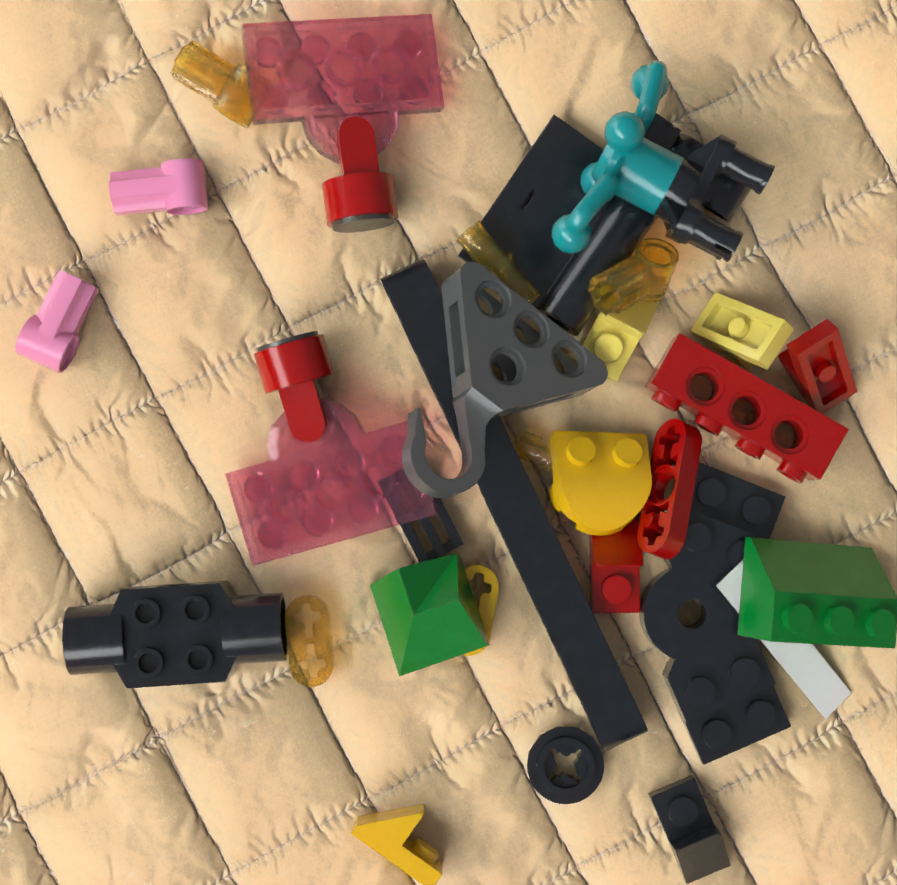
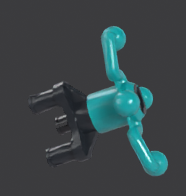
[552,60,775,262]

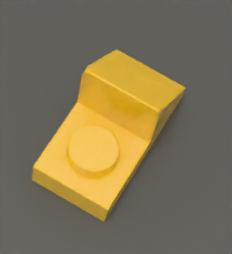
[351,804,442,885]

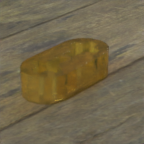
[285,595,335,687]

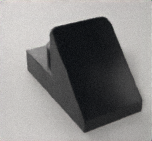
[648,775,731,884]

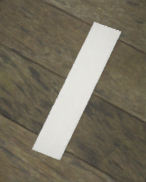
[716,560,851,719]

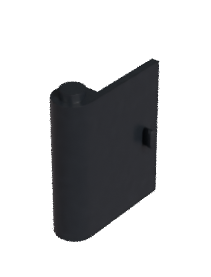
[458,114,657,336]

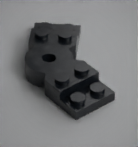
[639,462,791,765]

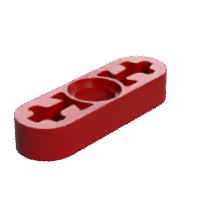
[637,419,702,559]

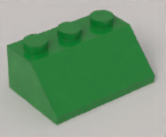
[737,537,897,649]

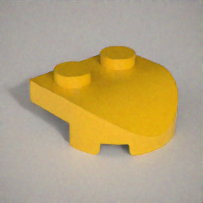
[549,430,652,536]

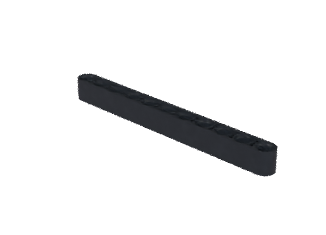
[381,259,648,752]

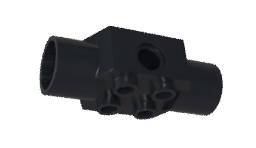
[62,580,288,688]

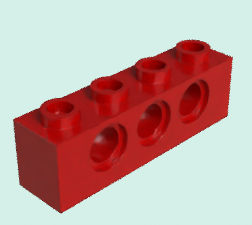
[645,333,849,484]

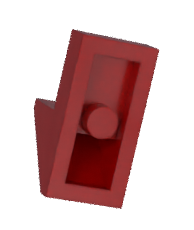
[778,319,857,414]
[589,517,644,614]

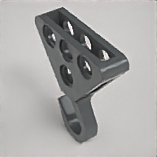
[402,262,608,498]

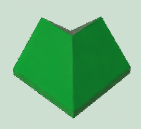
[370,553,490,676]

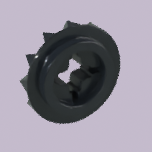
[527,726,604,804]

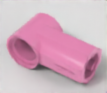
[109,158,208,216]
[15,270,99,373]

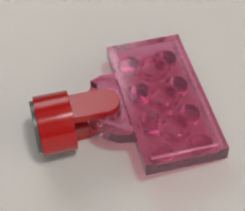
[241,14,444,233]
[225,331,438,566]

